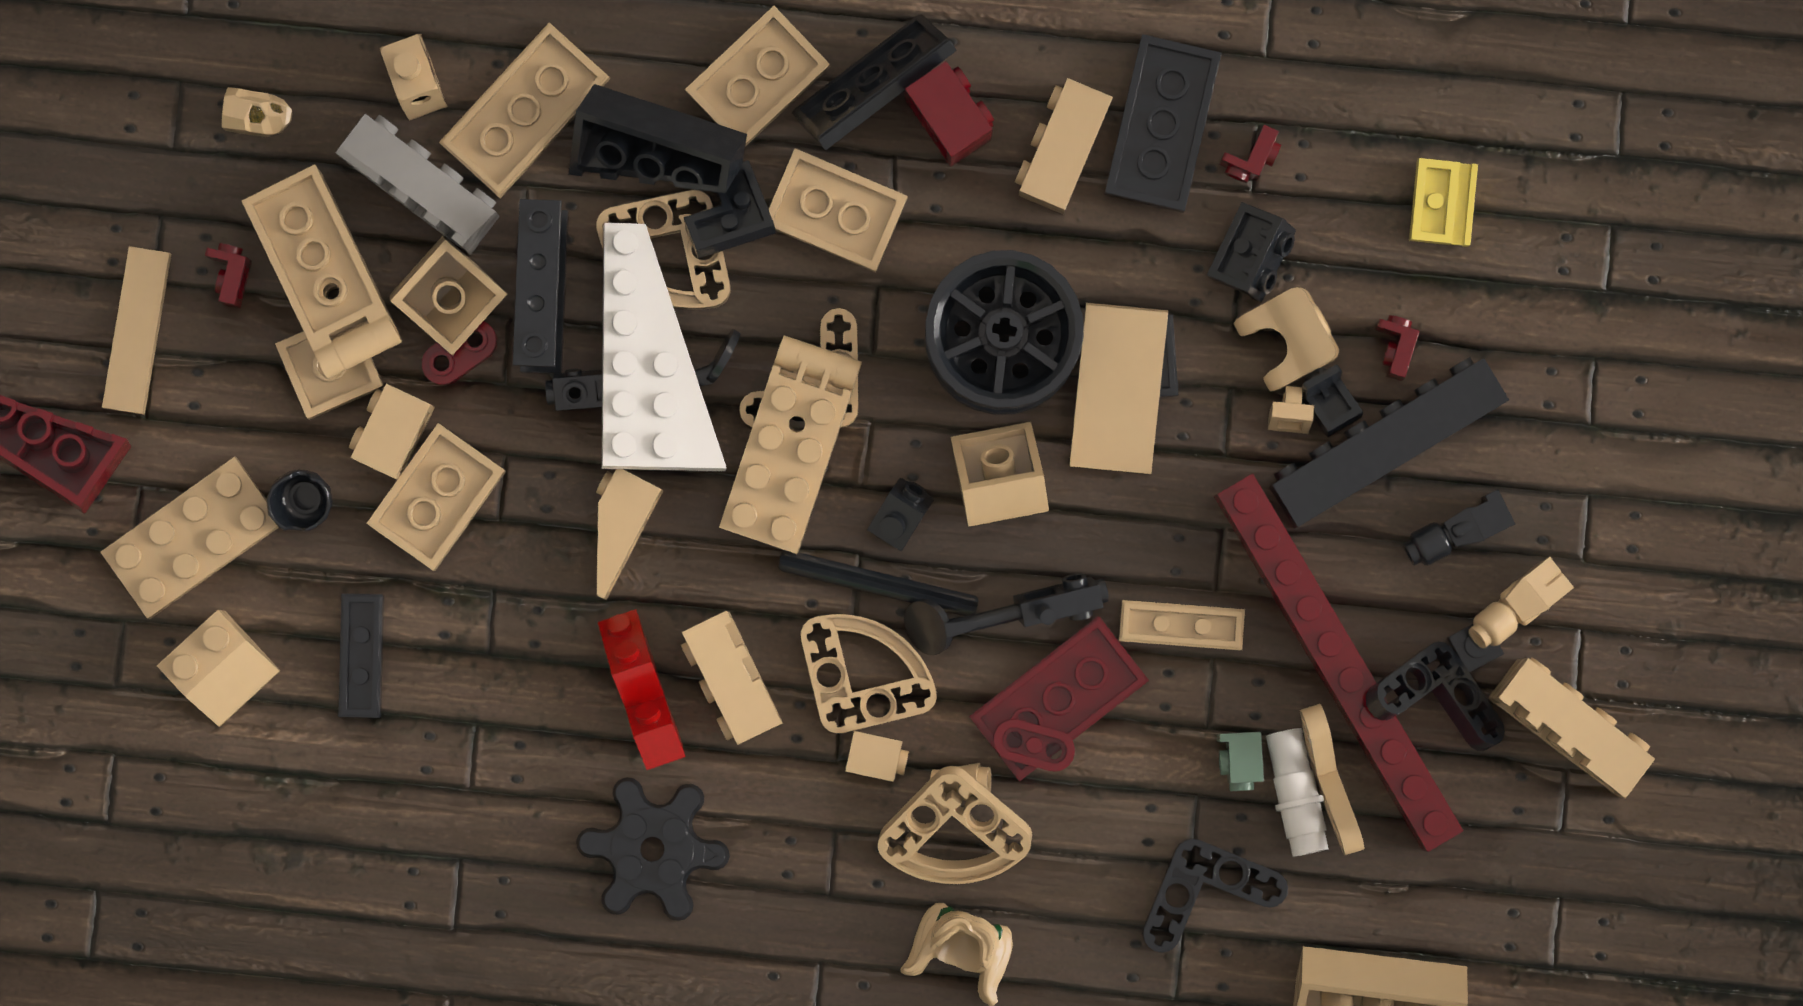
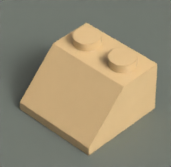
[389,235,507,355]
[951,422,1049,527]
[157,610,280,727]

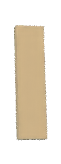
[102,246,172,415]

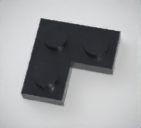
[684,160,776,259]

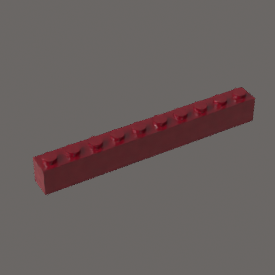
[1214,473,1464,852]

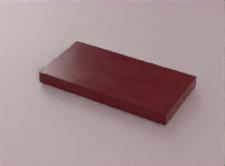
[969,616,1149,782]

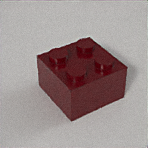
[905,61,995,167]

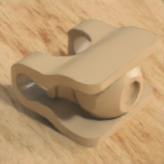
[1233,287,1339,391]

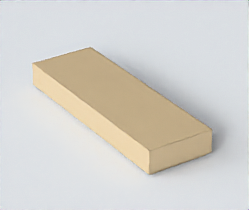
[1119,600,1245,651]

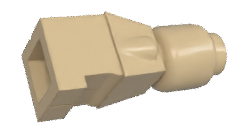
[1469,557,1574,649]

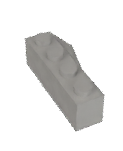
[335,114,500,255]

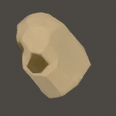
[222,87,293,137]

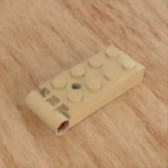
[242,164,402,379]
[719,335,862,554]

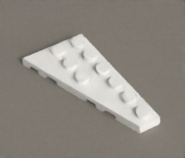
[602,223,727,471]

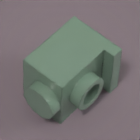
[1217,732,1264,791]

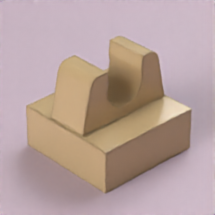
[1268,386,1314,434]

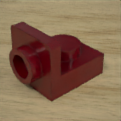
[205,243,252,308]
[1375,315,1419,381]

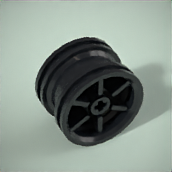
[925,250,1084,415]

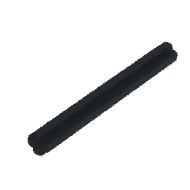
[778,550,979,616]

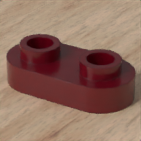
[422,321,497,385]
[993,719,1075,772]

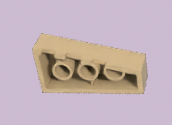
[1488,657,1655,798]

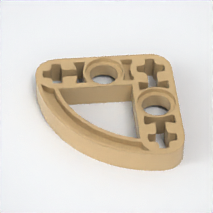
[596,190,731,310]
[801,614,937,733]
[878,766,1032,884]

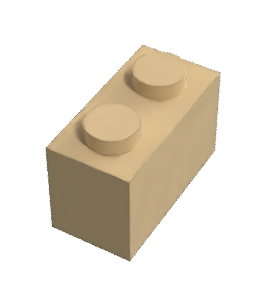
[349,384,435,480]

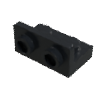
[1207,202,1296,303]

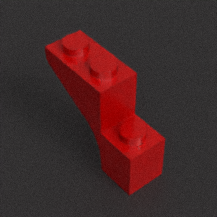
[598,609,686,770]

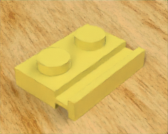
[1409,158,1478,247]

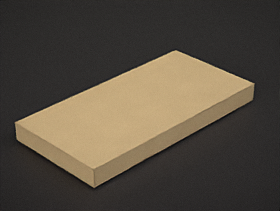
[439,23,610,199]
[1069,303,1168,474]

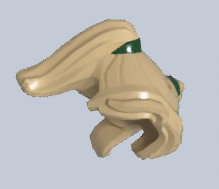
[900,903,1013,1006]

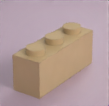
[1015,78,1113,215]

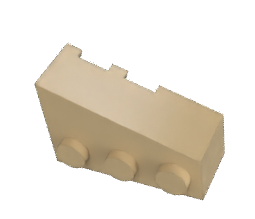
[681,611,783,745]

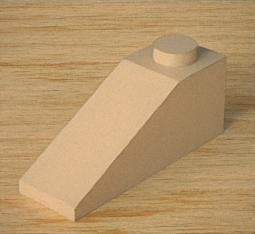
[596,469,663,600]

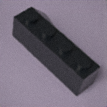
[568,84,747,193]

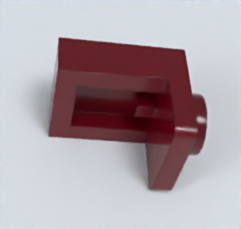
[1219,125,1281,183]

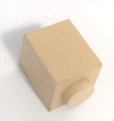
[845,731,909,782]

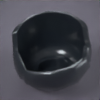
[266,469,333,532]

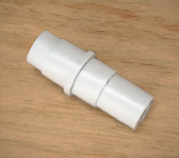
[1266,728,1329,857]

